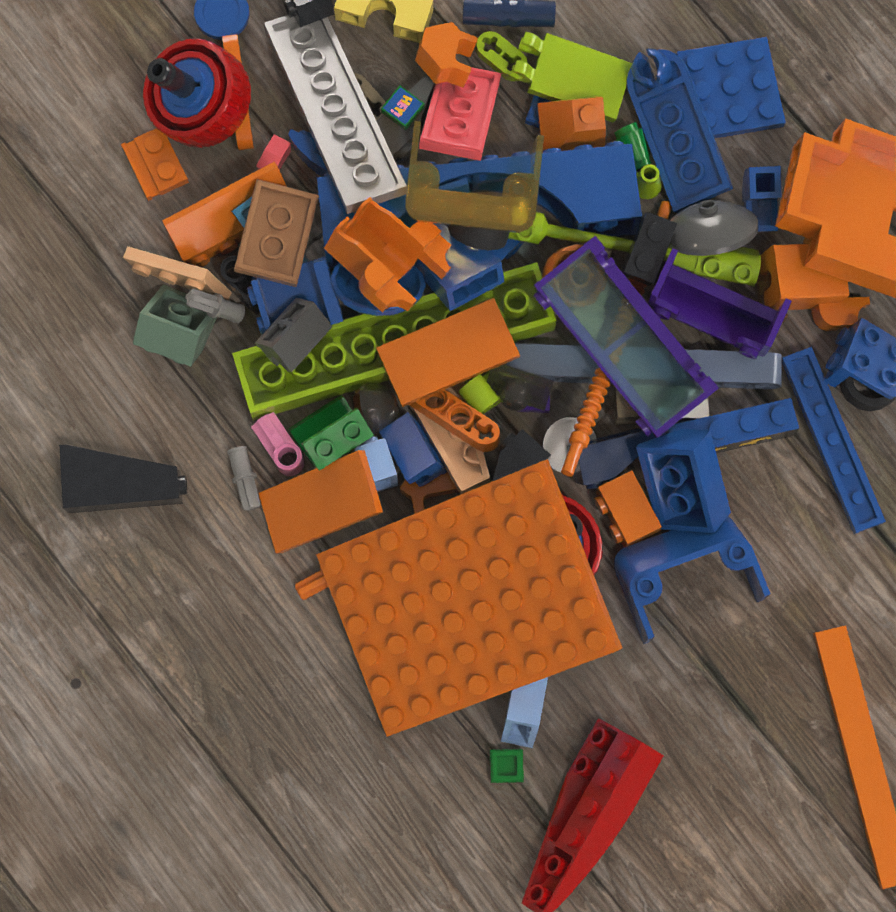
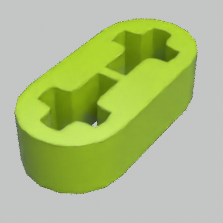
[476,31,528,82]

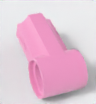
[251,412,304,476]

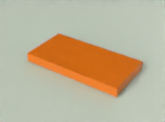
[376,298,520,407]
[258,450,383,554]

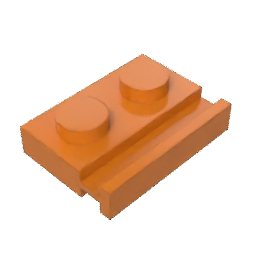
[121,128,189,201]

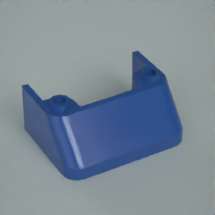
[613,516,771,644]

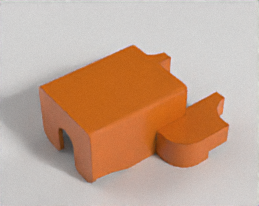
[324,197,452,313]
[760,237,870,331]

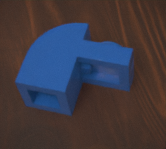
[742,166,782,232]

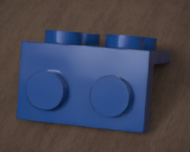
[824,318,896,399]

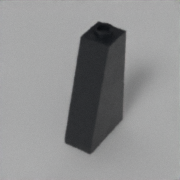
[59,444,188,513]

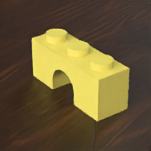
[334,0,433,43]

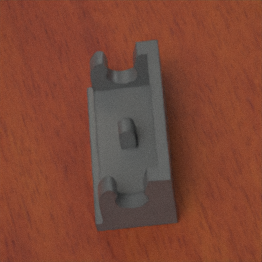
[255,298,333,372]

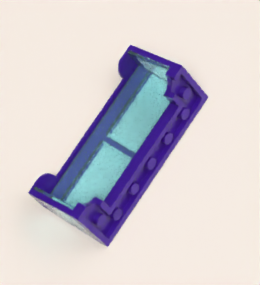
[533,236,719,438]

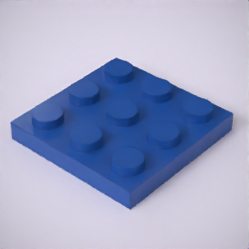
[676,37,786,138]

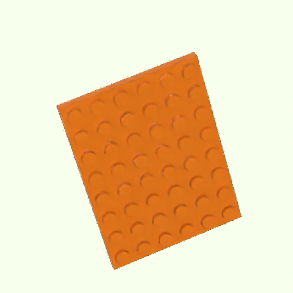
[316,459,622,737]

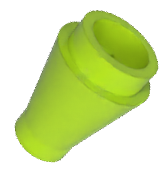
[636,164,662,200]

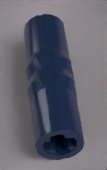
[462,0,556,28]

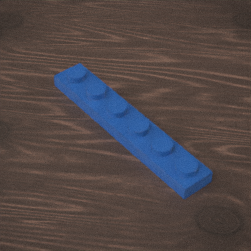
[782,347,886,534]

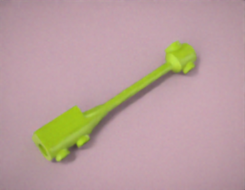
[508,207,761,286]

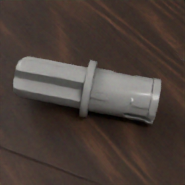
[185,288,245,323]
[227,446,261,511]

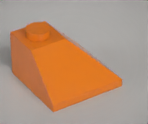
[537,96,606,153]

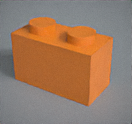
[594,470,662,548]

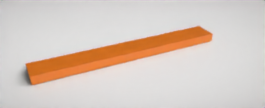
[813,625,896,889]

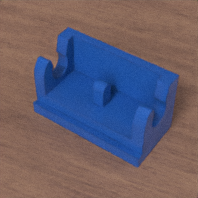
[379,412,447,487]

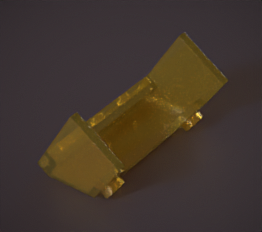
[405,121,544,233]

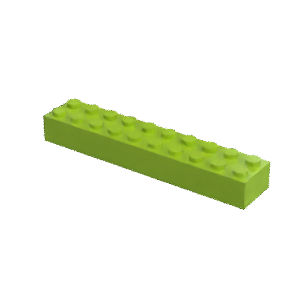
[232,262,557,421]

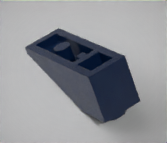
[567,427,667,489]

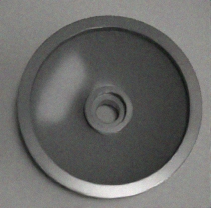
[668,200,759,256]

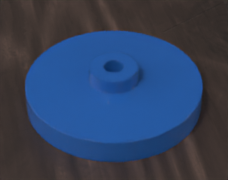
[194,0,250,40]

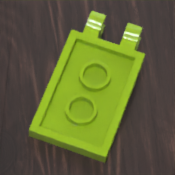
[510,32,632,123]

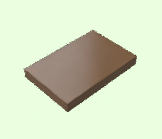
[234,179,319,287]

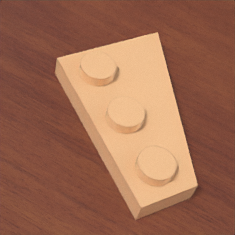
[123,246,232,300]

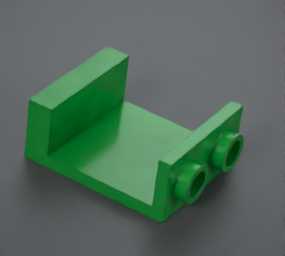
[288,395,374,471]

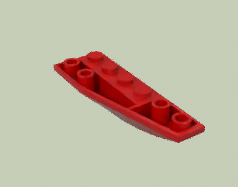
[521,718,664,912]

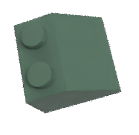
[133,284,217,367]

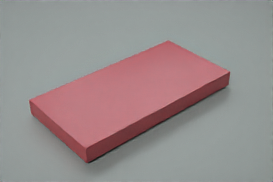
[419,67,502,161]

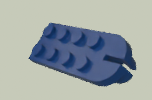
[627,48,734,214]

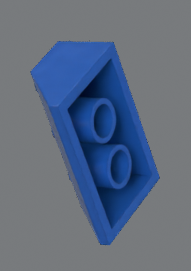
[636,429,731,533]

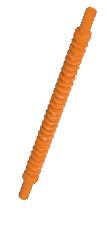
[561,201,672,477]

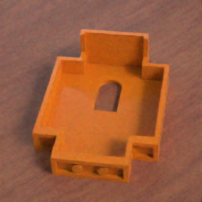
[775,118,896,298]

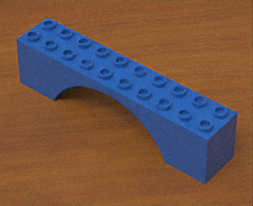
[317,141,642,268]

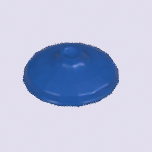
[331,263,426,316]

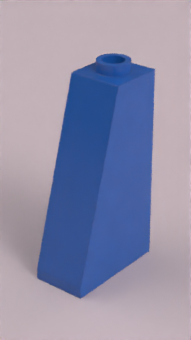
[401,207,504,311]

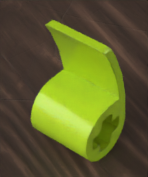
[459,369,513,414]

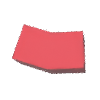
[256,134,291,170]

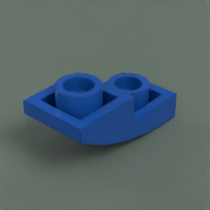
[288,129,328,177]

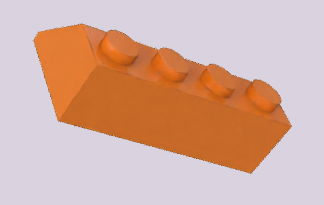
[162,161,287,268]

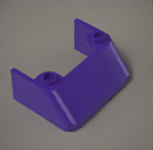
[648,248,792,360]

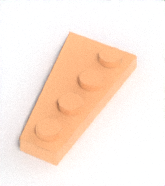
[409,381,490,495]

